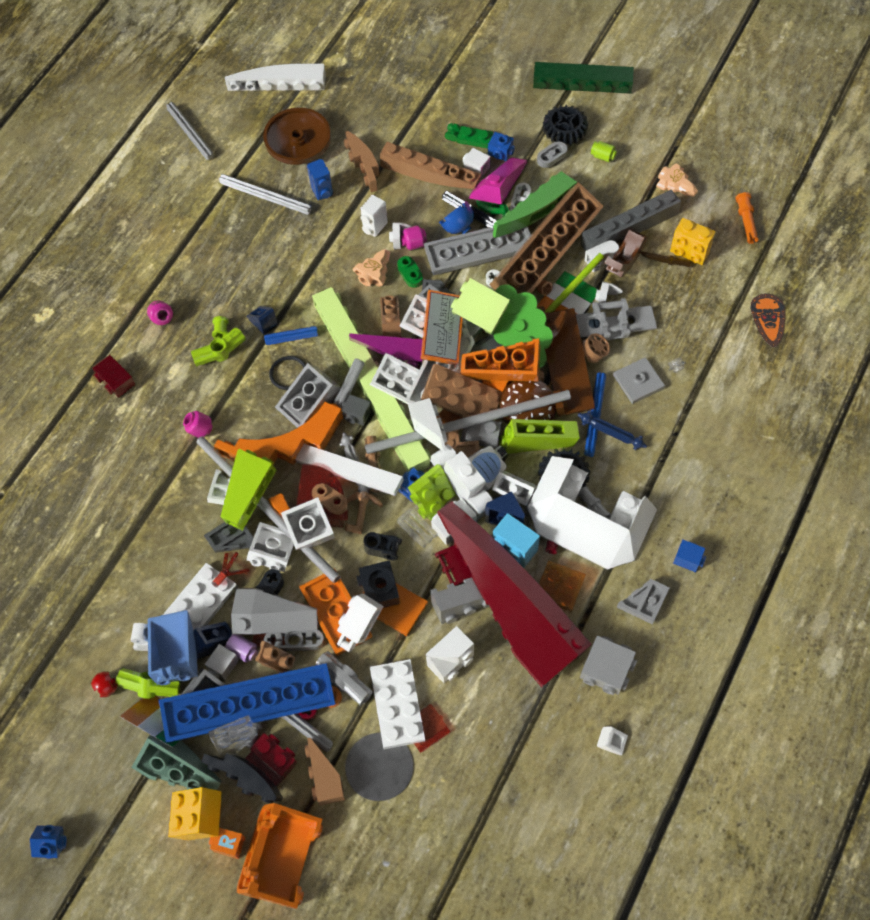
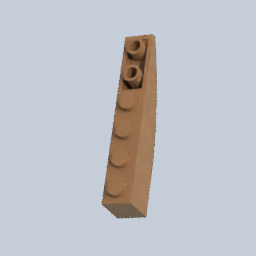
[380,142,481,189]

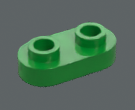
[397,256,423,288]

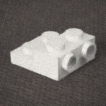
[247,522,294,572]

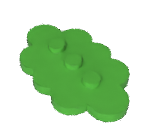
[493,284,553,369]

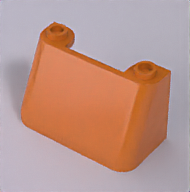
[237,803,323,909]

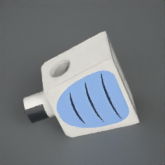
[468,446,507,491]

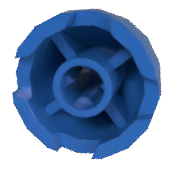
[439,201,474,234]

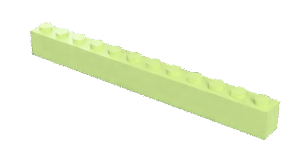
[312,287,431,472]

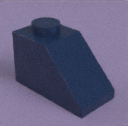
[194,621,232,658]

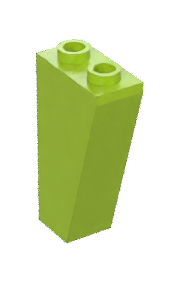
[499,419,580,454]
[220,449,277,531]

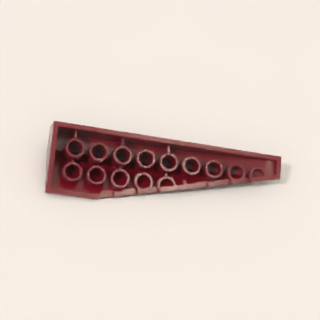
[437,501,592,688]

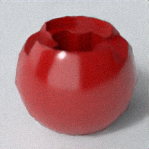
[91,671,118,698]

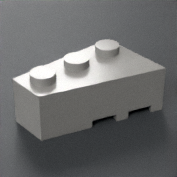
[431,577,489,624]

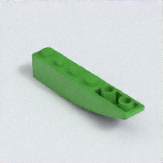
[493,171,577,238]

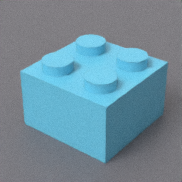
[493,513,540,568]

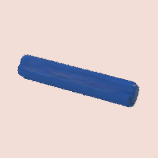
[264,326,318,345]

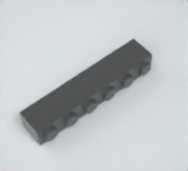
[581,189,681,251]

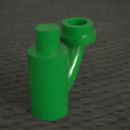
[476,200,509,217]

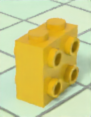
[670,218,716,265]

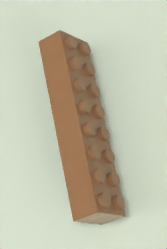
[489,182,604,294]

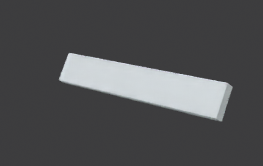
[295,444,404,496]

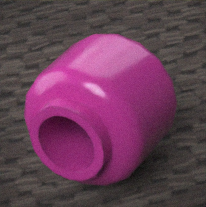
[400,225,427,251]
[147,300,173,325]
[183,411,213,438]

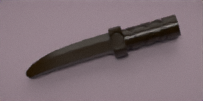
[641,251,691,268]

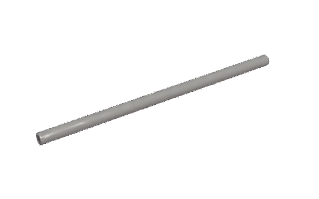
[365,390,571,454]
[196,436,341,583]

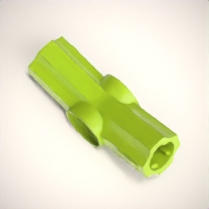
[191,328,246,367]
[116,668,181,699]

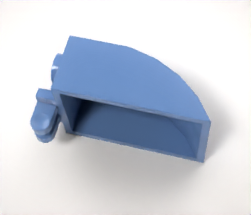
[148,610,198,685]

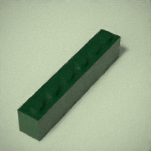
[533,62,634,94]

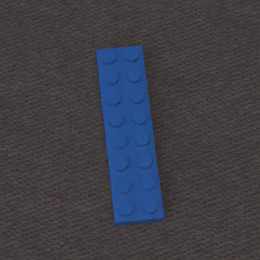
[159,663,335,743]

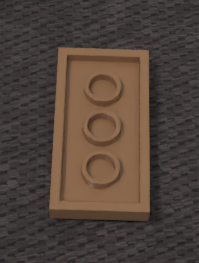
[421,363,503,421]

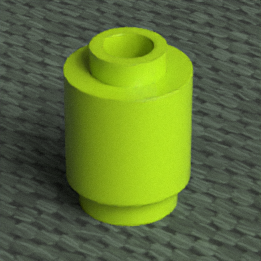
[590,141,617,162]

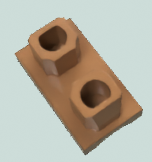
[255,641,295,673]

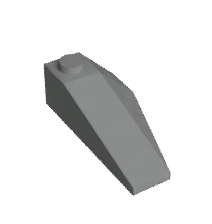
[231,588,318,634]

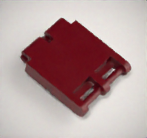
[435,545,472,586]

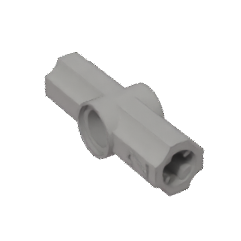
[316,651,373,706]

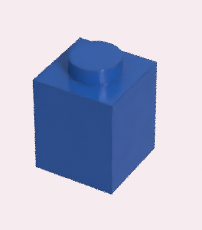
[673,539,706,573]

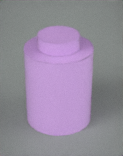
[225,634,258,663]

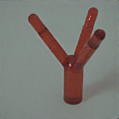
[212,552,249,587]

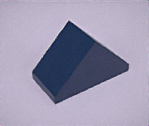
[246,306,278,335]

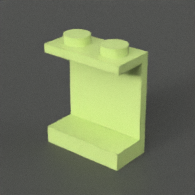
[451,278,510,335]

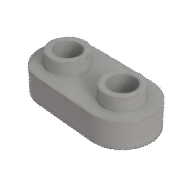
[537,141,567,168]

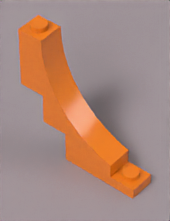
[214,402,343,465]

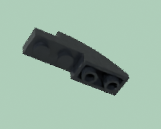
[201,753,283,804]

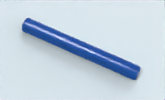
[584,372,606,457]

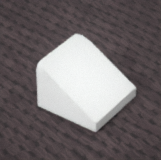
[597,727,628,755]

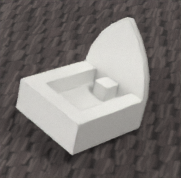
[389,222,412,249]
[595,281,623,303]

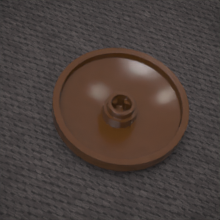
[263,107,331,165]

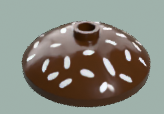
[500,380,556,426]

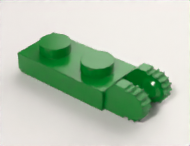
[444,123,493,149]

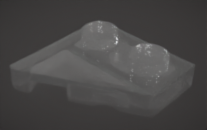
[209,715,258,759]

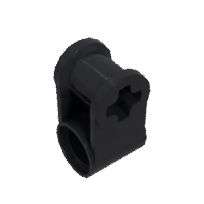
[363,532,402,561]
[255,569,284,595]

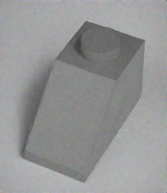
[460,421,502,449]

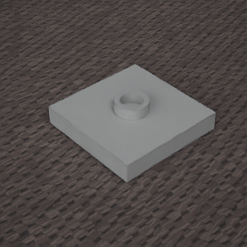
[613,357,665,404]

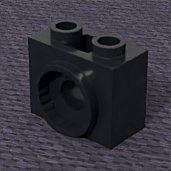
[356,560,400,608]

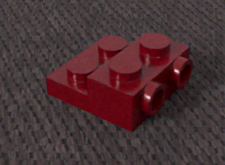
[245,733,297,787]

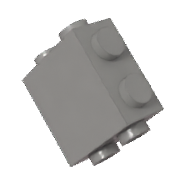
[580,636,637,695]

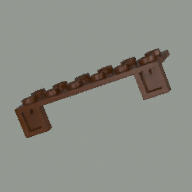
[537,306,595,417]

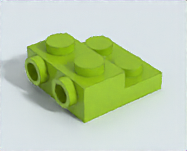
[408,464,456,521]

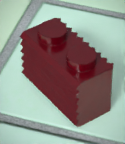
[92,354,135,398]

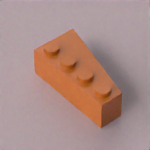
[461,338,541,382]

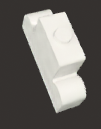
[430,444,493,521]

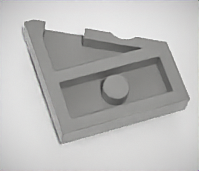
[617,579,670,625]

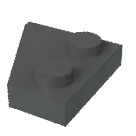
[204,522,254,553]

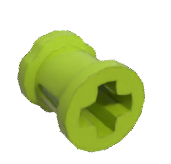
[212,316,229,339]

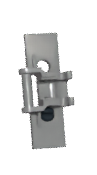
[576,298,657,340]

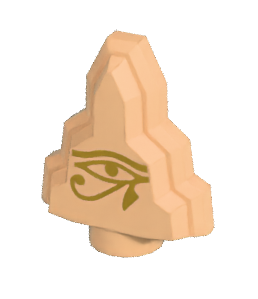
[656,163,698,197]
[353,249,390,287]

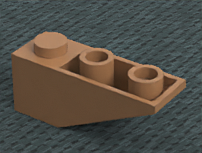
[380,295,402,338]
[305,738,345,806]

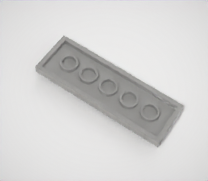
[424,227,531,276]

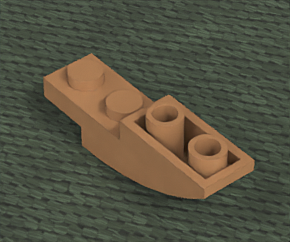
[344,131,379,192]

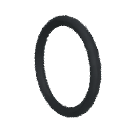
[269,356,306,390]

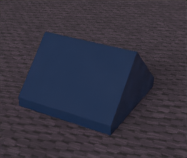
[485,491,525,526]

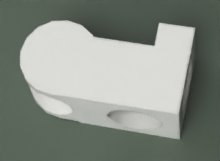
[585,240,619,273]
[131,623,148,651]

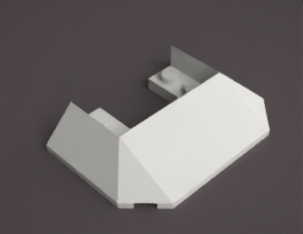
[370,294,474,405]
[527,456,657,570]

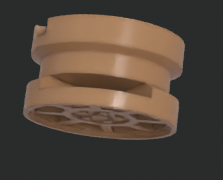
[582,333,610,363]

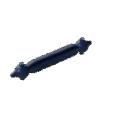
[577,411,647,450]

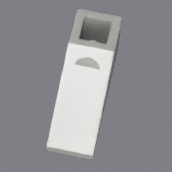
[408,398,448,451]

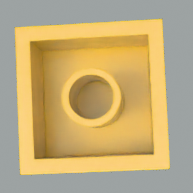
[168,787,222,841]

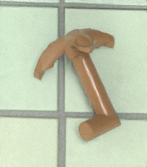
[344,491,383,534]

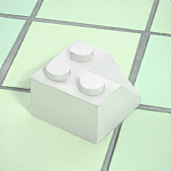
[281,498,335,550]
[426,626,474,683]

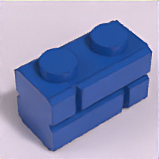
[307,159,333,200]

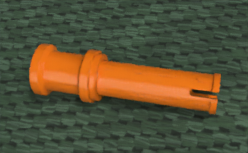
[735,192,759,244]

